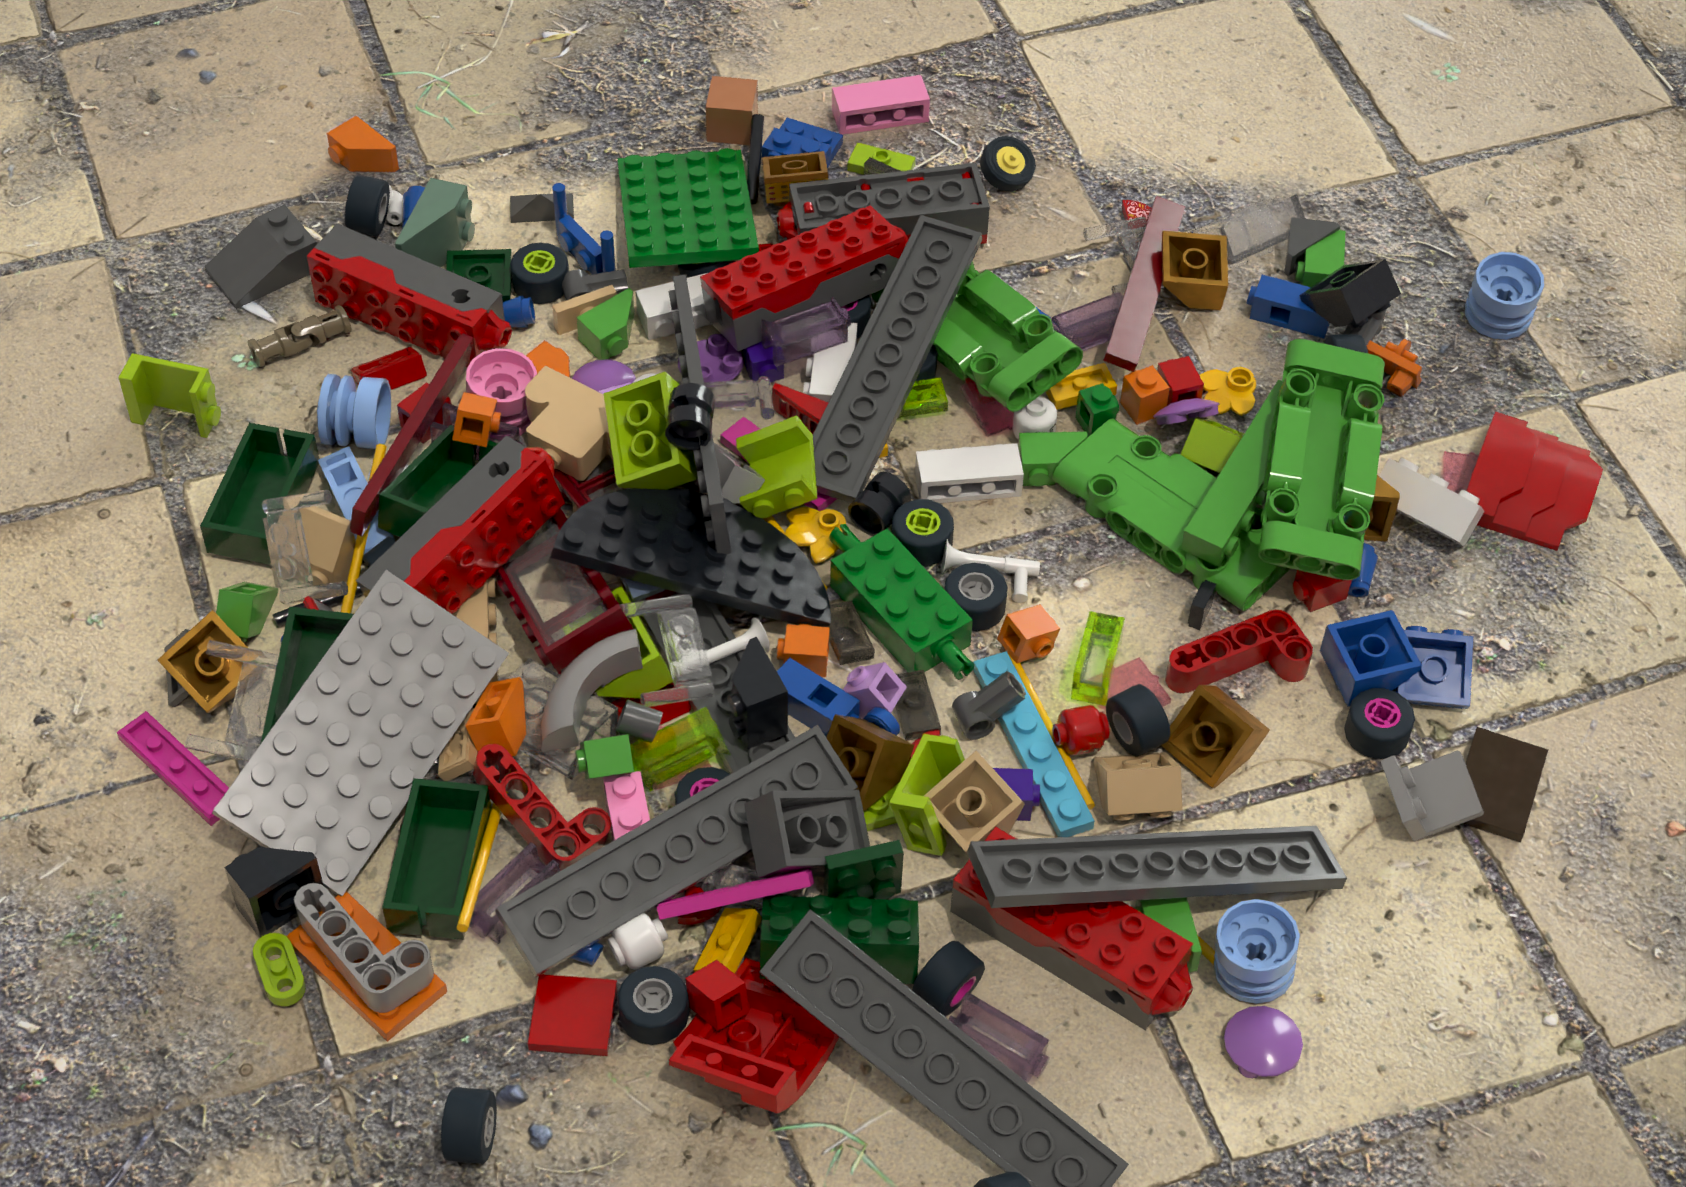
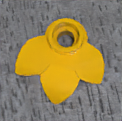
[1199,367,1256,416]
[784,507,846,563]

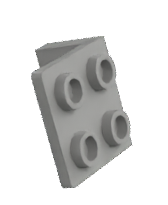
[1380,750,1484,841]

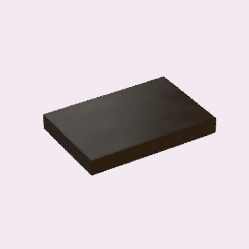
[1463,727,1549,842]

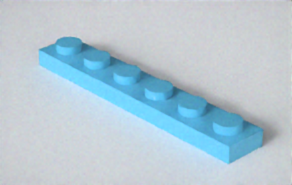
[973,651,1095,837]

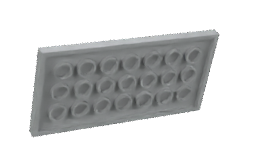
[212,570,509,896]

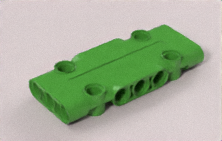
[872,261,1083,412]
[1258,339,1385,580]
[1052,418,1291,612]

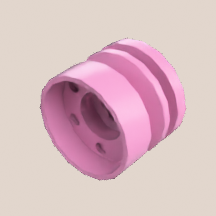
[466,348,537,439]

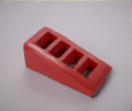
[772,383,828,434]

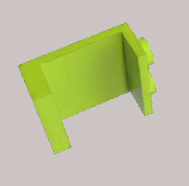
[118,353,221,438]
[736,416,817,519]
[889,734,965,856]

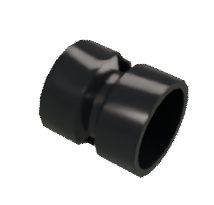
[665,383,715,451]
[848,471,911,536]

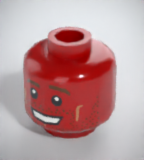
[1052,705,1110,756]

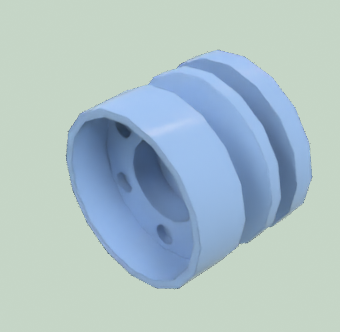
[1465,252,1544,340]
[317,374,391,449]
[1213,899,1300,1004]

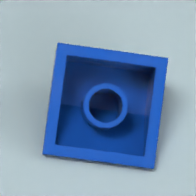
[1320,610,1422,707]

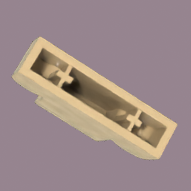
[525,366,613,480]

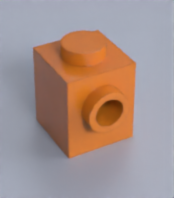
[1120,365,1170,425]
[452,392,501,447]
[997,604,1060,664]
[777,624,830,677]

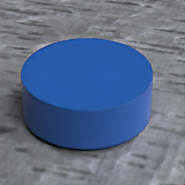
[863,707,900,736]

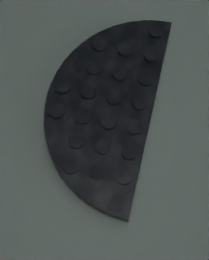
[550,488,831,627]

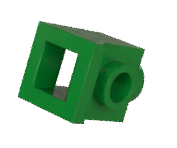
[1075,383,1119,437]

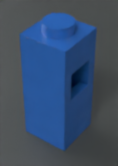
[1247,274,1330,339]
[777,658,861,738]

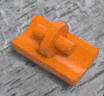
[1366,339,1422,397]

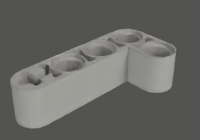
[294,883,434,1013]

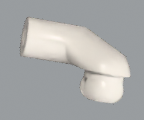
[387,185,403,225]

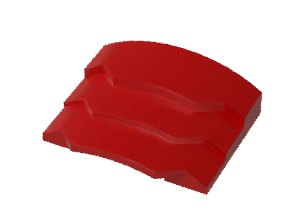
[1466,412,1603,551]
[669,958,839,1114]

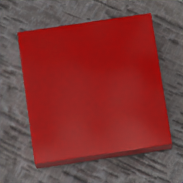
[528,974,617,1056]

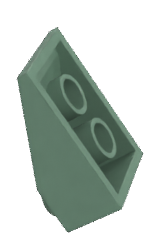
[395,178,475,267]

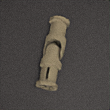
[248,305,352,367]

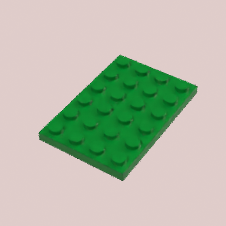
[617,148,759,268]

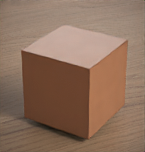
[706,76,758,145]

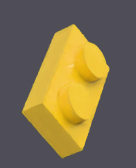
[1046,363,1117,410]
[693,908,762,973]

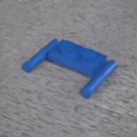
[552,183,616,275]

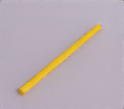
[341,444,387,613]
[1008,653,1095,810]
[457,791,508,932]

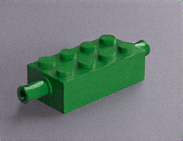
[829,524,974,680]

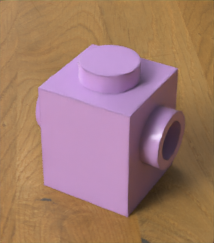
[843,662,907,719]

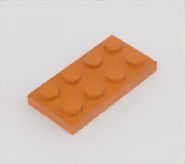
[287,891,447,1042]

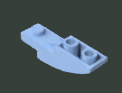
[318,446,395,554]

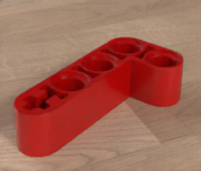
[1165,609,1313,694]
[473,744,611,873]

